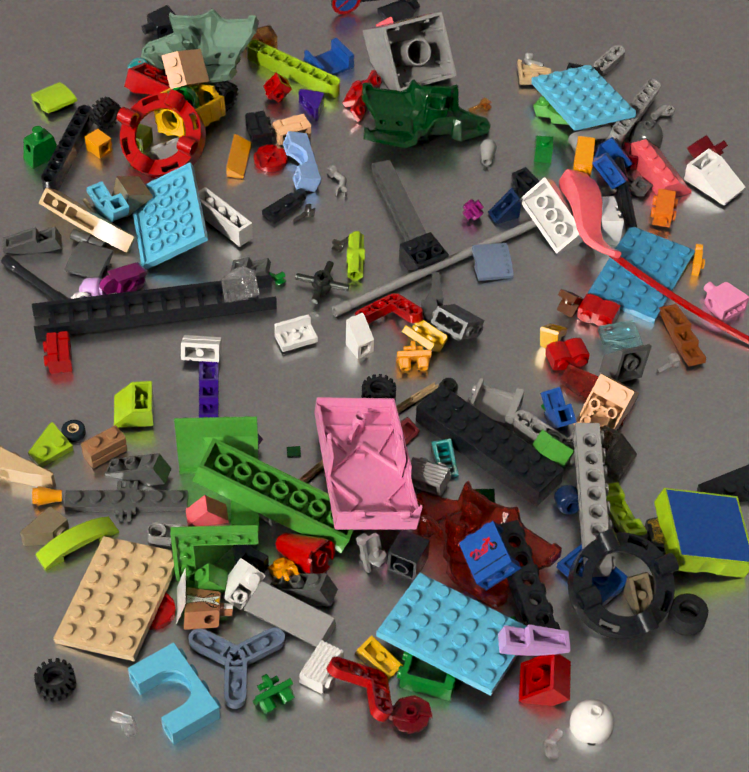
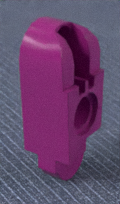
[99,262,148,294]

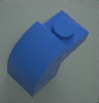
[540,387,577,429]

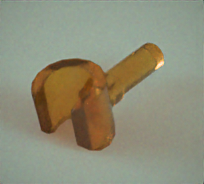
[468,98,492,112]

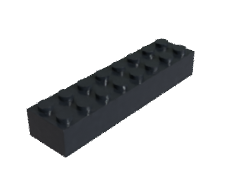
[415,385,564,507]

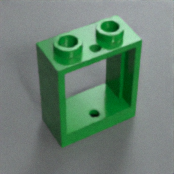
[397,651,457,701]

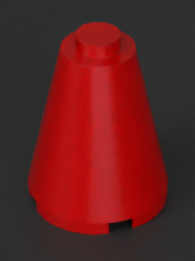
[276,532,335,574]

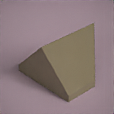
[623,572,655,615]

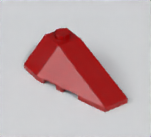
[124,62,170,95]

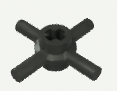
[295,261,350,304]

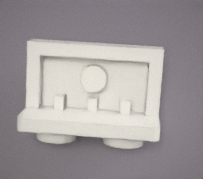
[274,314,318,352]

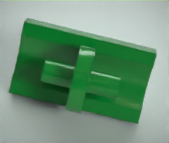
[253,674,295,714]

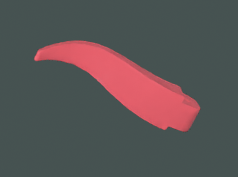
[559,169,621,258]

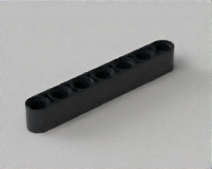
[41,105,93,192]

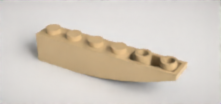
[39,188,136,253]
[0,445,56,488]

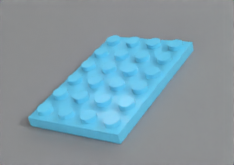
[531,65,636,131]
[133,163,208,270]
[376,573,527,696]

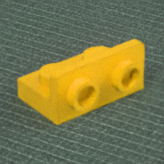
[402,319,448,352]

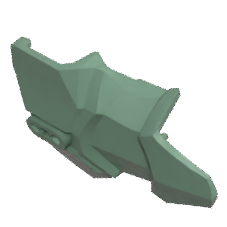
[141,9,259,83]

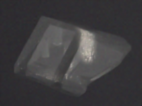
[221,266,260,303]

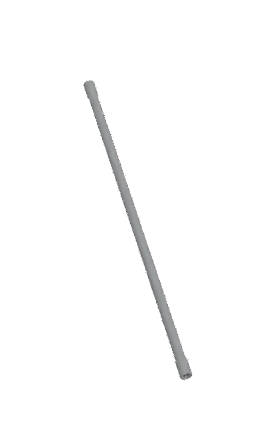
[332,185,616,317]

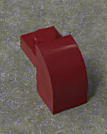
[687,135,728,159]

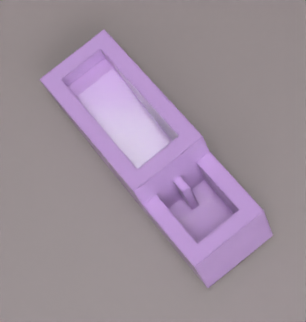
[498,624,571,656]

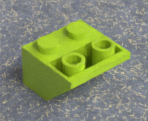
[114,381,154,428]

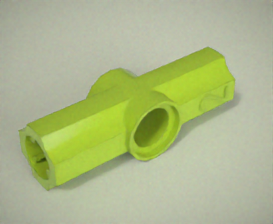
[347,231,365,281]

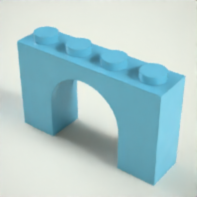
[128,643,221,745]

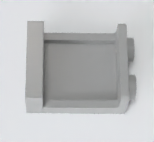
[467,378,524,430]

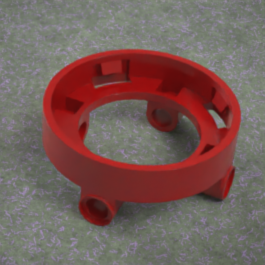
[117,89,206,179]

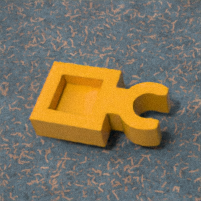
[691,243,705,276]
[267,557,300,581]

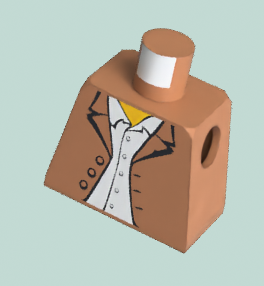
[184,588,233,630]

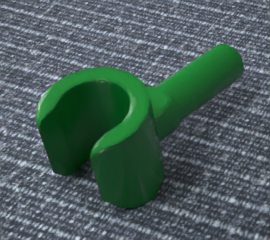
[269,272,286,285]

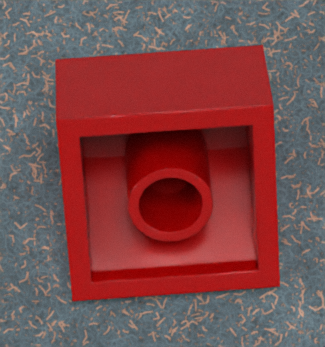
[519,654,571,706]

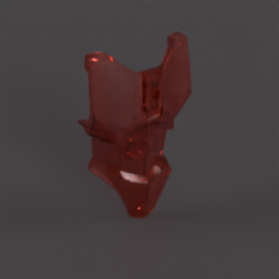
[416,481,562,608]

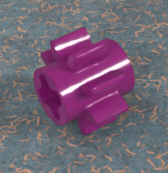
[462,199,484,221]

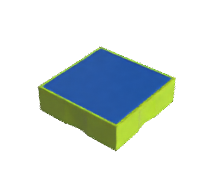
[654,488,749,578]

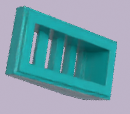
[431,439,459,478]

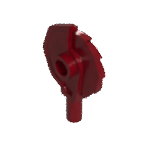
[389,695,432,734]

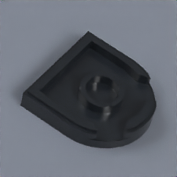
[377,0,414,22]

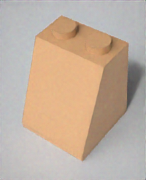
[162,49,210,89]

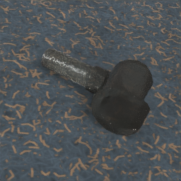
[293,204,316,223]
[331,236,349,252]

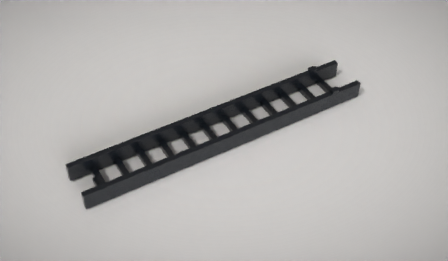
[32,275,277,339]

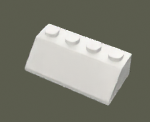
[521,177,583,254]

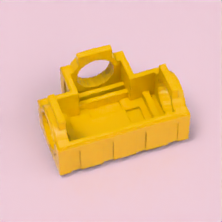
[154,84,226,137]

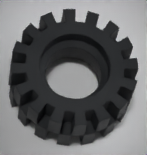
[210,81,238,112]
[89,96,121,130]
[361,374,396,400]
[34,658,76,702]

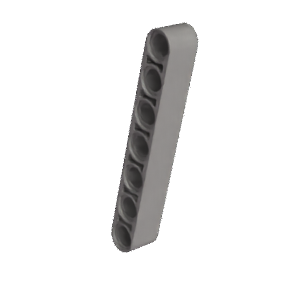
[607,79,661,146]

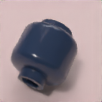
[554,485,579,514]

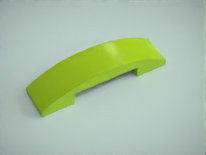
[606,482,647,536]
[35,516,119,571]

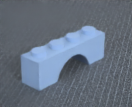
[283,131,321,192]

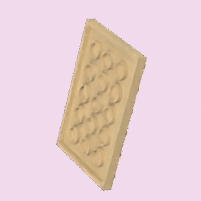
[53,536,175,661]

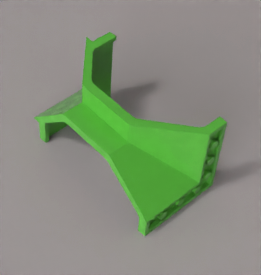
[171,416,259,582]

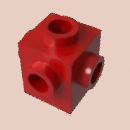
[263,72,292,103]

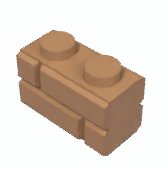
[81,425,127,469]

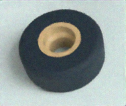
[61,420,86,442]

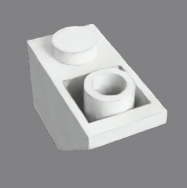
[346,313,374,359]
[224,558,266,610]

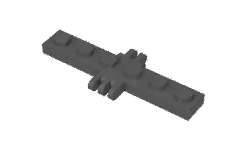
[64,480,188,522]

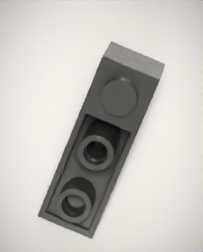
[105,453,172,486]
[270,573,338,606]

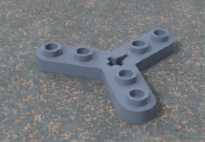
[188,627,285,709]

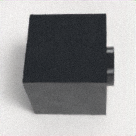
[387,529,430,580]

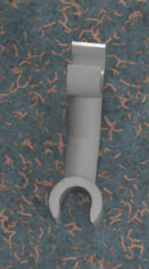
[327,165,347,197]

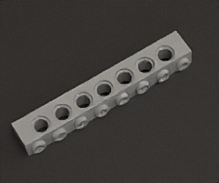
[573,423,615,577]

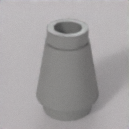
[480,139,497,165]

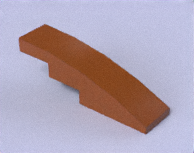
[659,304,706,367]

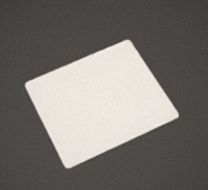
[176,568,186,623]

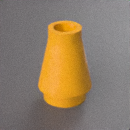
[32,486,62,506]

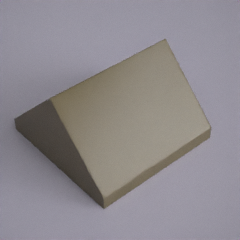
[112,176,153,218]

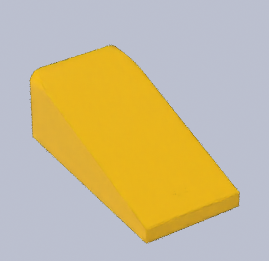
[354,635,403,680]

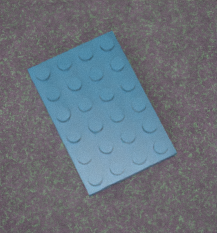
[588,226,695,324]

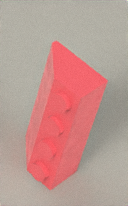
[629,139,692,198]

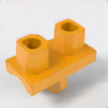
[396,340,431,371]

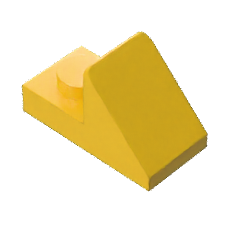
[540,323,568,348]

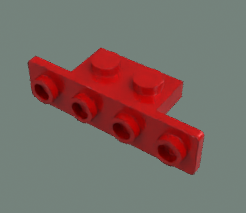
[342,70,382,122]

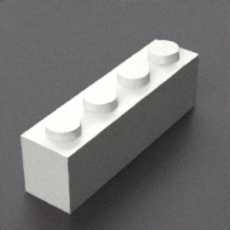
[199,187,253,247]

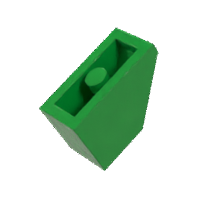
[534,136,553,163]

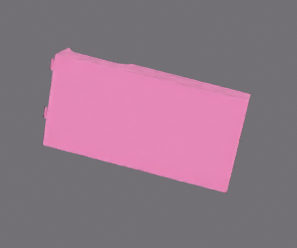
[314,397,422,529]

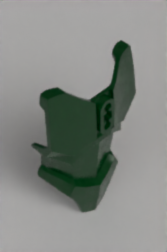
[361,80,491,148]

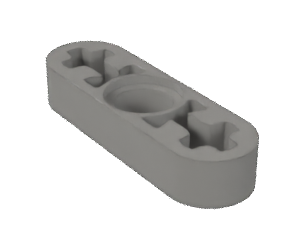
[593,45,625,76]

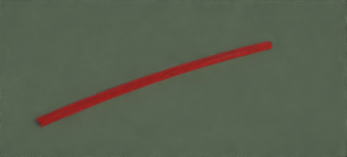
[609,256,749,344]

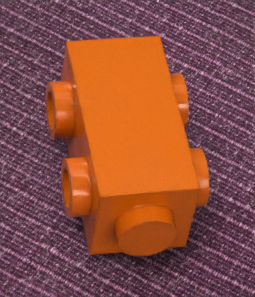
[650,189,678,228]

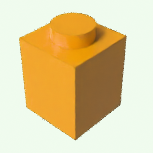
[85,129,113,159]

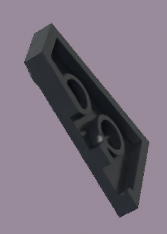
[697,464,749,502]

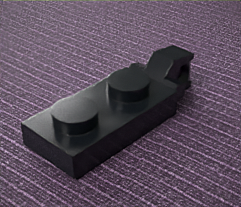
[262,188,306,224]

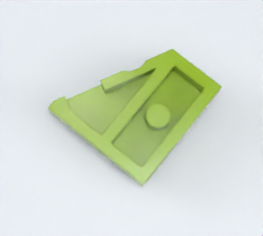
[28,422,73,468]

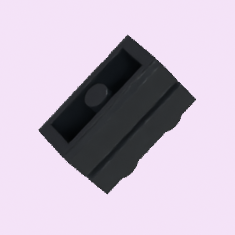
[245,111,275,148]

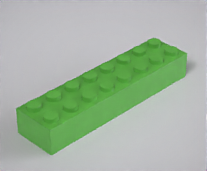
[192,438,354,553]

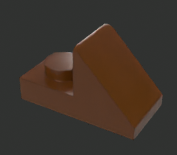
[557,289,584,318]

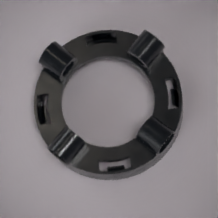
[568,528,679,639]

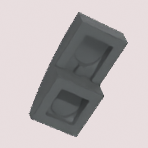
[616,175,652,197]
[230,257,271,277]

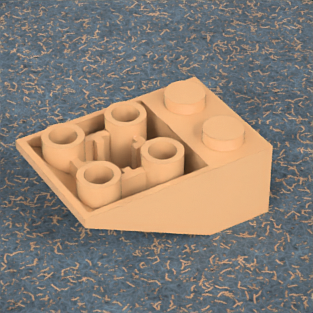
[574,374,639,444]

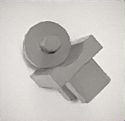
[356,533,387,573]

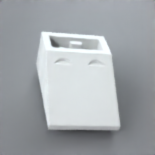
[684,148,746,205]

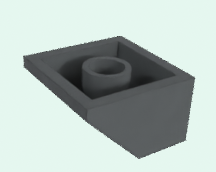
[599,344,652,382]

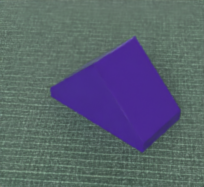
[299,89,324,121]

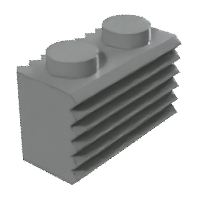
[411,457,451,497]

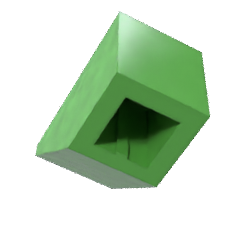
[186,563,228,594]

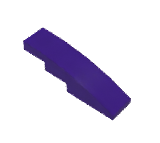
[199,361,219,418]

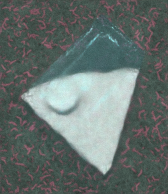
[598,320,643,349]

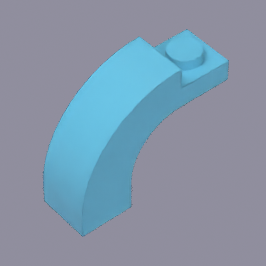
[86,181,129,222]

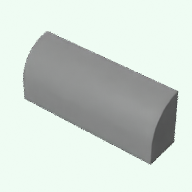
[244,581,336,647]

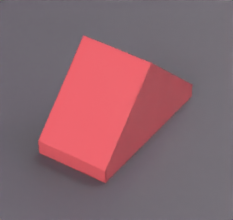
[186,495,229,527]

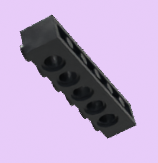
[498,520,560,630]

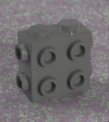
[431,304,485,341]

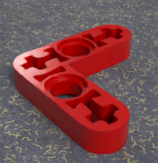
[355,293,424,324]
[326,656,393,722]

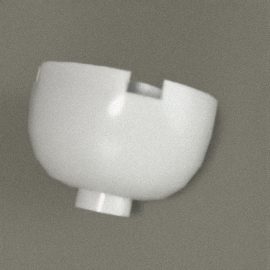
[569,699,614,744]

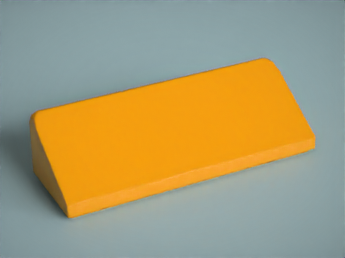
[226,134,251,179]

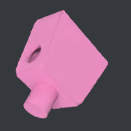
[704,282,749,322]

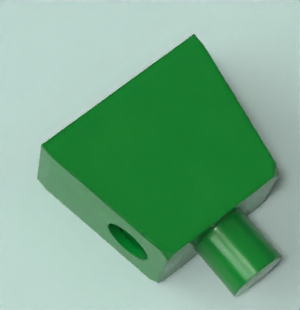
[23,126,57,169]

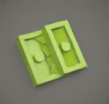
[31,82,77,114]

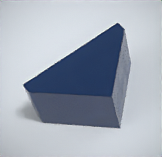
[488,188,522,224]

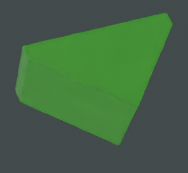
[532,429,574,467]

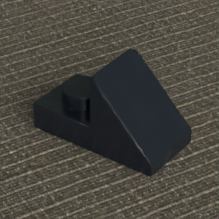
[233,544,269,573]

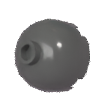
[629,120,663,148]

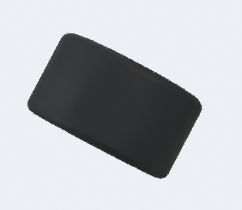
[667,593,709,635]

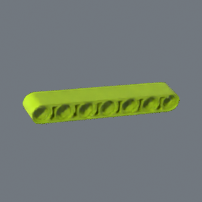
[247,40,340,98]

